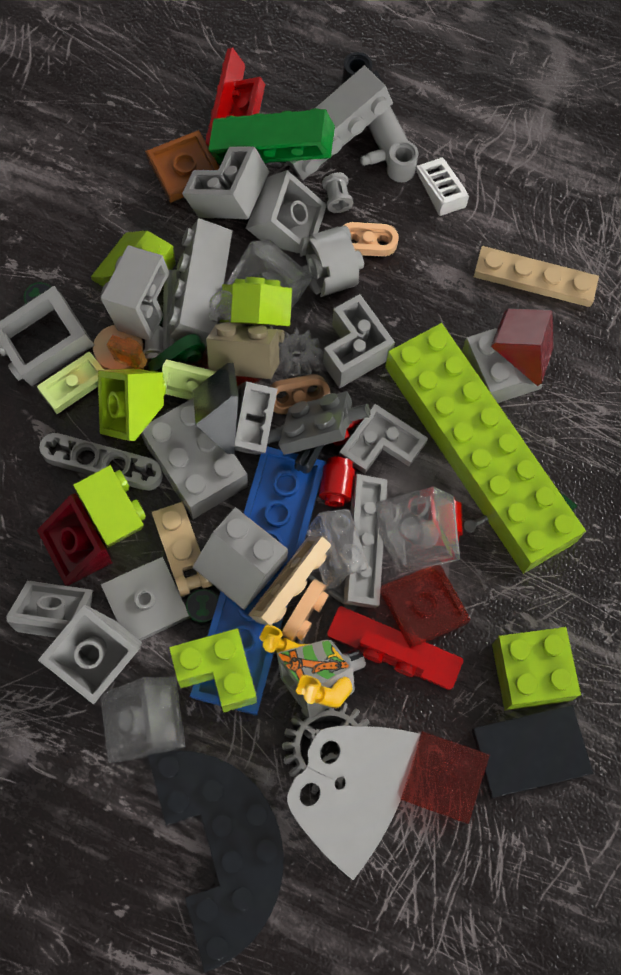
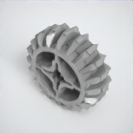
[282,702,370,795]

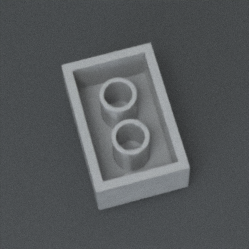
[141,398,248,519]

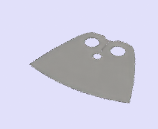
[287,726,420,880]

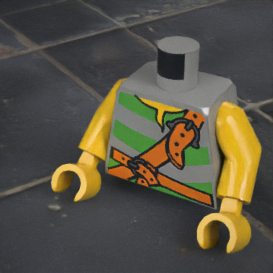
[259,625,366,719]

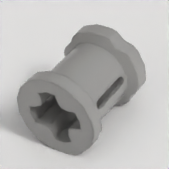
[322,172,354,213]

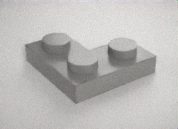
[339,404,428,474]

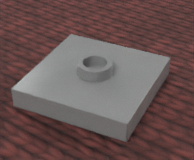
[101,557,190,641]

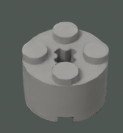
[300,225,364,297]

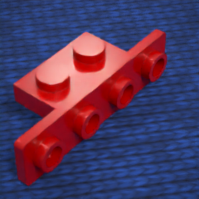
[206,48,265,147]
[327,606,463,690]

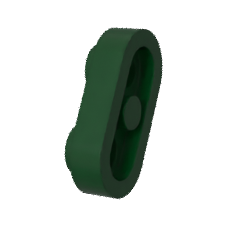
[147,334,205,372]

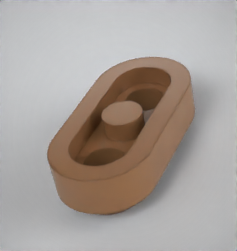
[269,374,330,414]

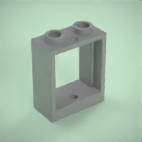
[0,286,95,386]

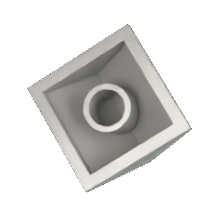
[7,581,93,638]

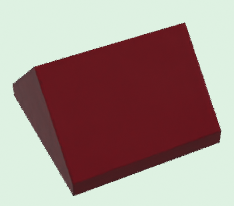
[491,309,553,386]
[37,493,113,586]

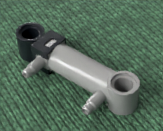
[342,52,419,182]

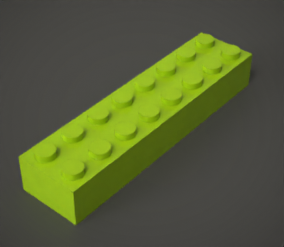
[385,323,586,574]

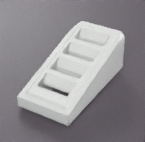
[416,157,469,216]

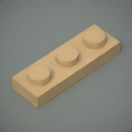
[249,536,331,626]

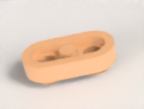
[343,222,399,256]
[282,579,329,642]

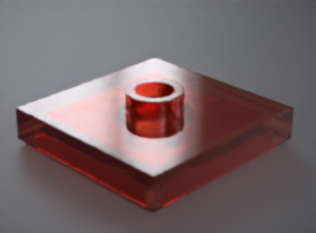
[380,563,471,648]
[401,731,490,824]

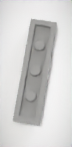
[343,474,387,609]

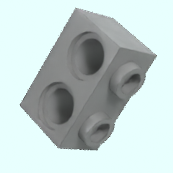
[234,381,278,455]

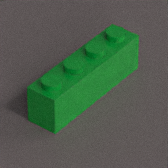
[208,108,335,166]

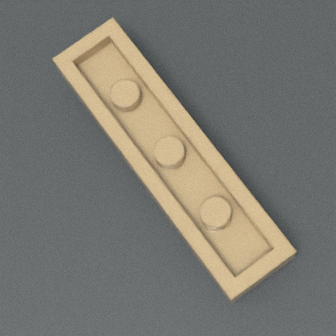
[474,246,599,307]

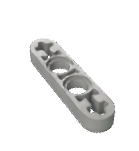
[39,433,163,491]

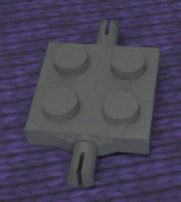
[268,391,371,455]

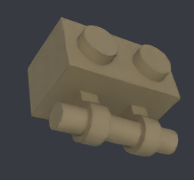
[206,322,285,379]

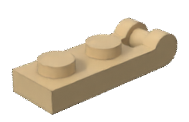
[152,501,212,597]

